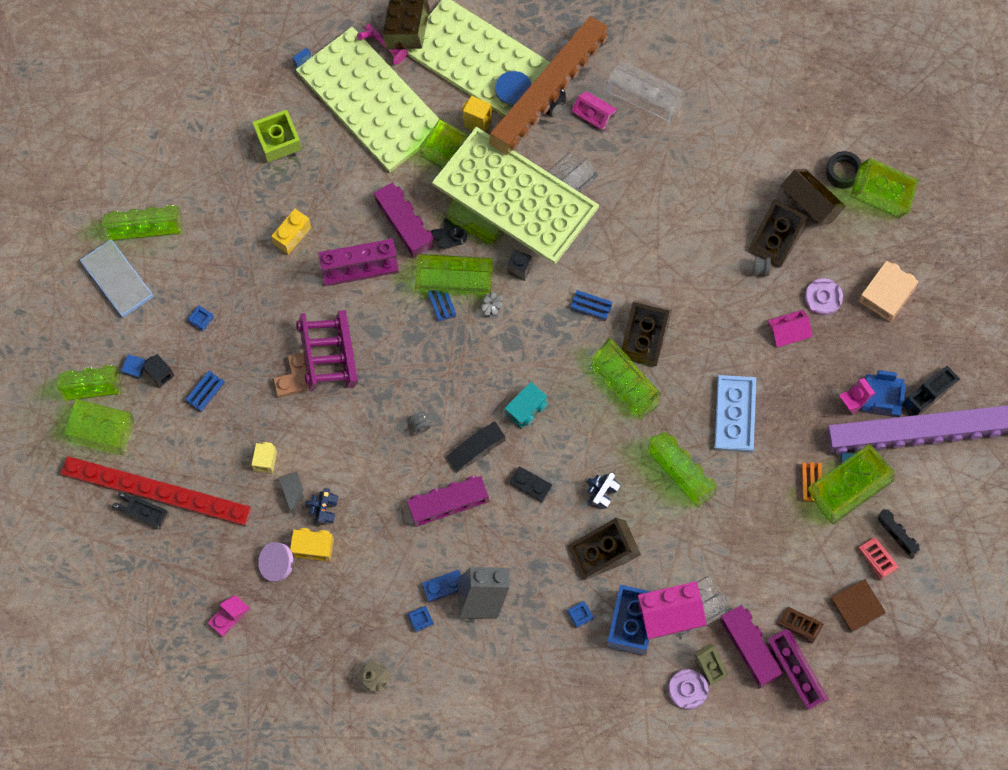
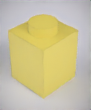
[252,442,277,474]

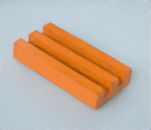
[802,462,823,502]

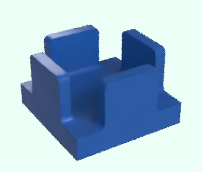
[861,370,906,417]

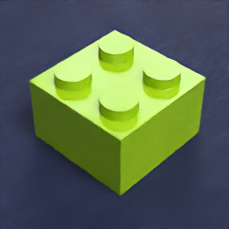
[252,109,302,163]

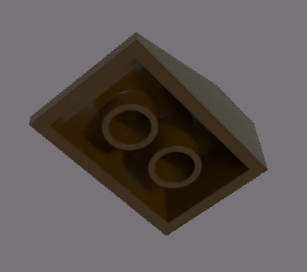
[748,199,810,267]
[620,300,672,366]
[568,518,641,580]

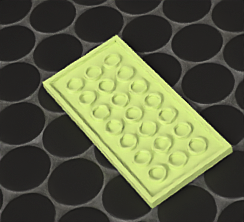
[406,0,551,117]
[296,27,446,173]
[432,127,599,265]

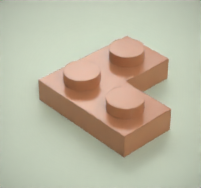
[273,352,316,398]

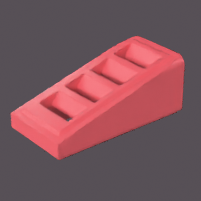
[859,537,899,580]

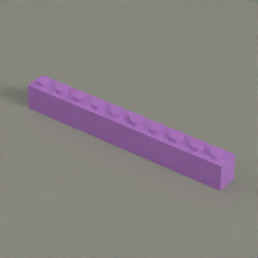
[827,406,1008,455]

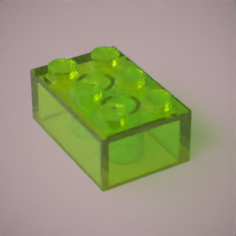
[850,158,919,219]
[64,399,135,455]

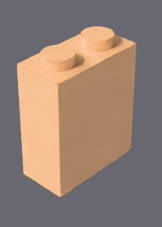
[859,261,918,322]

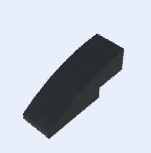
[902,366,960,416]
[446,421,506,473]

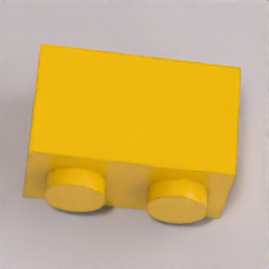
[462,95,492,132]
[271,209,311,255]
[290,528,334,562]

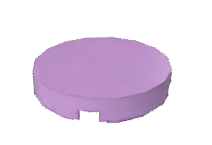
[805,278,843,316]
[258,542,293,581]
[668,669,709,710]

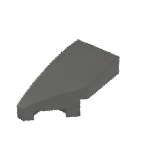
[279,472,304,513]

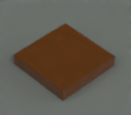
[831,579,886,633]

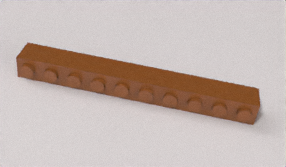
[488,16,609,155]

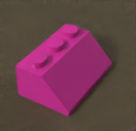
[638,581,707,640]

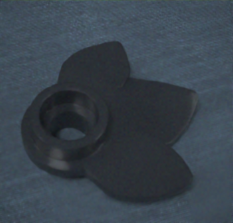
[431,218,467,249]

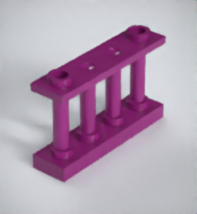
[318,239,399,287]
[296,310,358,391]

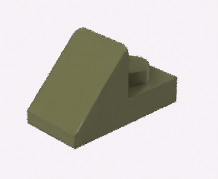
[695,643,728,686]

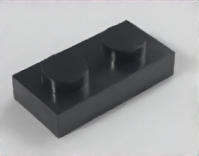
[509,466,553,503]

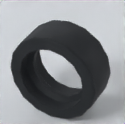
[826,151,863,189]

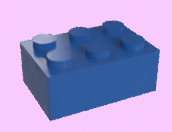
[607,585,652,656]

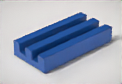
[426,281,456,322]
[570,290,613,321]
[185,370,225,412]

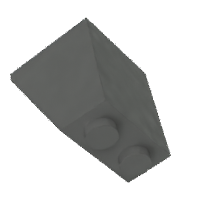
[457,567,510,619]

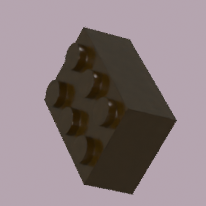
[382,0,430,49]
[780,169,846,224]

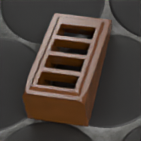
[778,607,824,643]

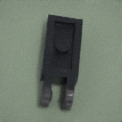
[112,492,169,529]
[878,509,920,559]

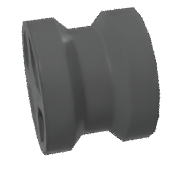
[754,256,771,276]
[407,412,431,435]

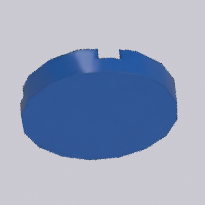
[495,71,532,107]

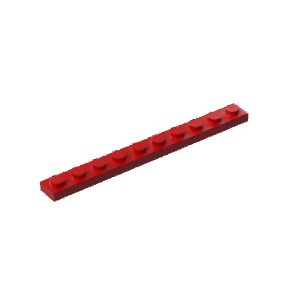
[61,456,251,526]

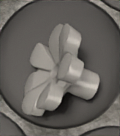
[481,292,503,316]

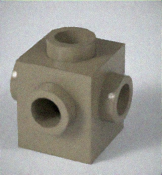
[357,659,393,693]

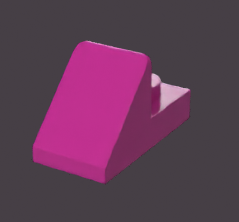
[839,378,875,415]
[208,595,250,637]

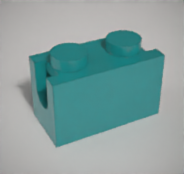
[505,382,548,429]

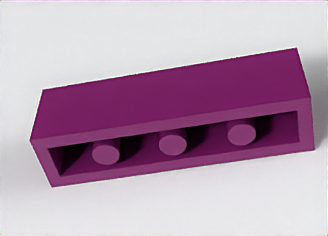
[374,182,434,258]
[407,475,489,527]
[720,605,783,689]
[768,629,829,710]

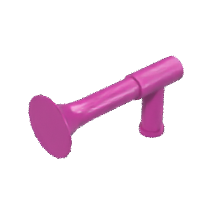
[357,24,407,65]

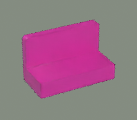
[572,91,617,130]
[767,310,812,347]

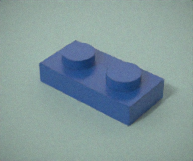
[422,570,461,603]

